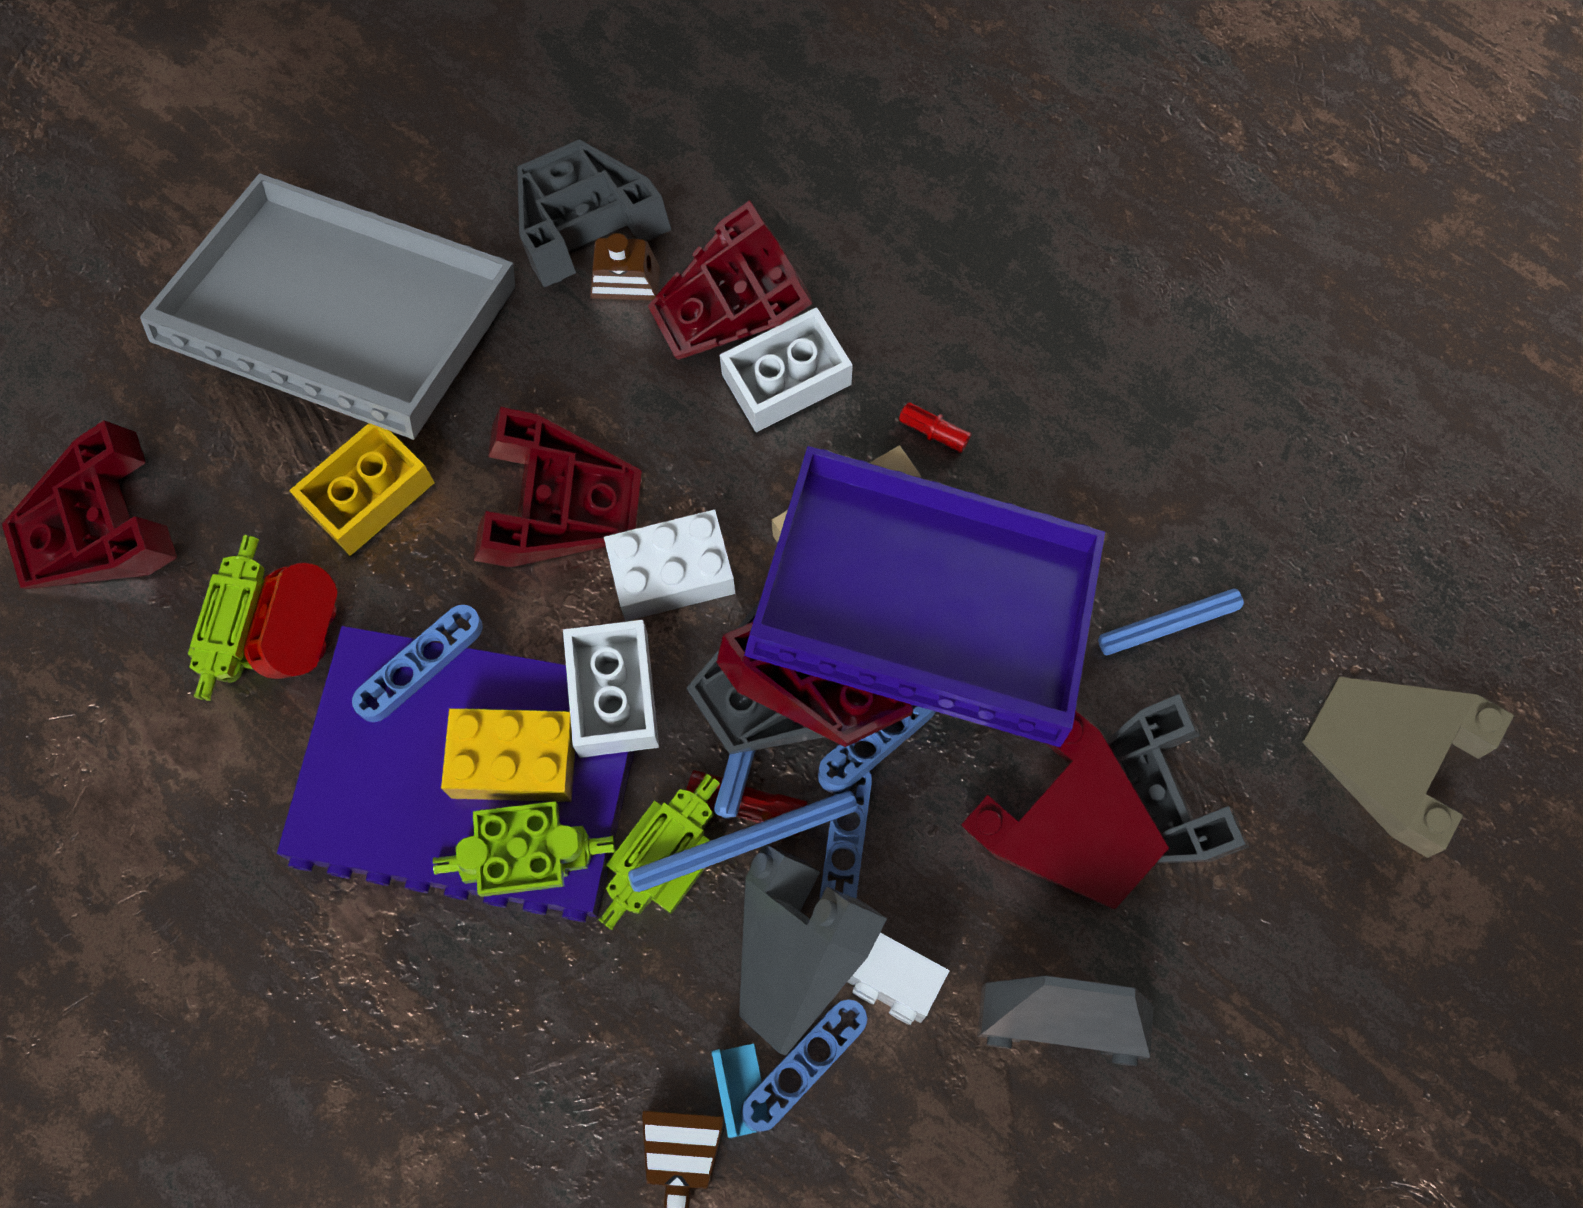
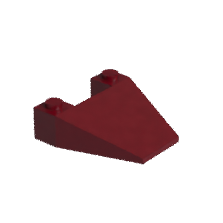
[473,406,642,567]
[2,420,177,589]
[716,622,913,747]
[961,710,1169,910]

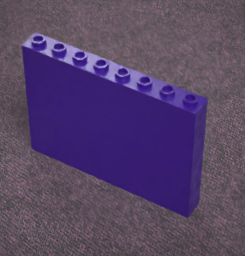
[744,446,1105,747]
[277,626,634,922]

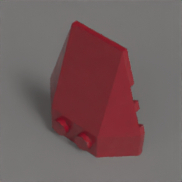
[648,200,813,360]

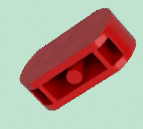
[243,563,338,679]

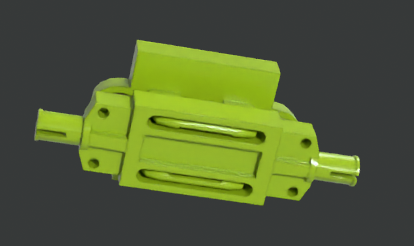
[188,535,265,701]
[598,774,720,930]
[433,801,615,897]

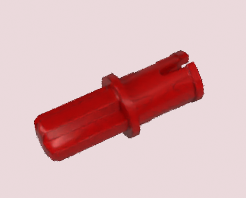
[899,403,972,454]

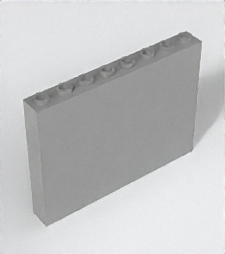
[140,173,515,440]

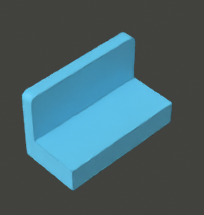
[711,1043,772,1138]

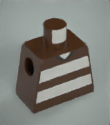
[590,233,660,301]
[642,1111,725,1208]

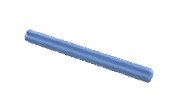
[628,791,858,892]

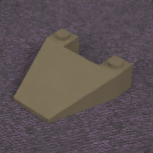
[1302,677,1514,858]

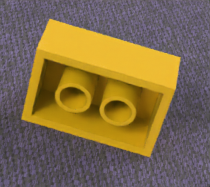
[289,423,435,556]
[441,708,575,802]

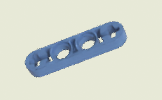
[352,605,483,722]
[818,705,936,794]
[820,763,872,899]
[740,999,867,1132]

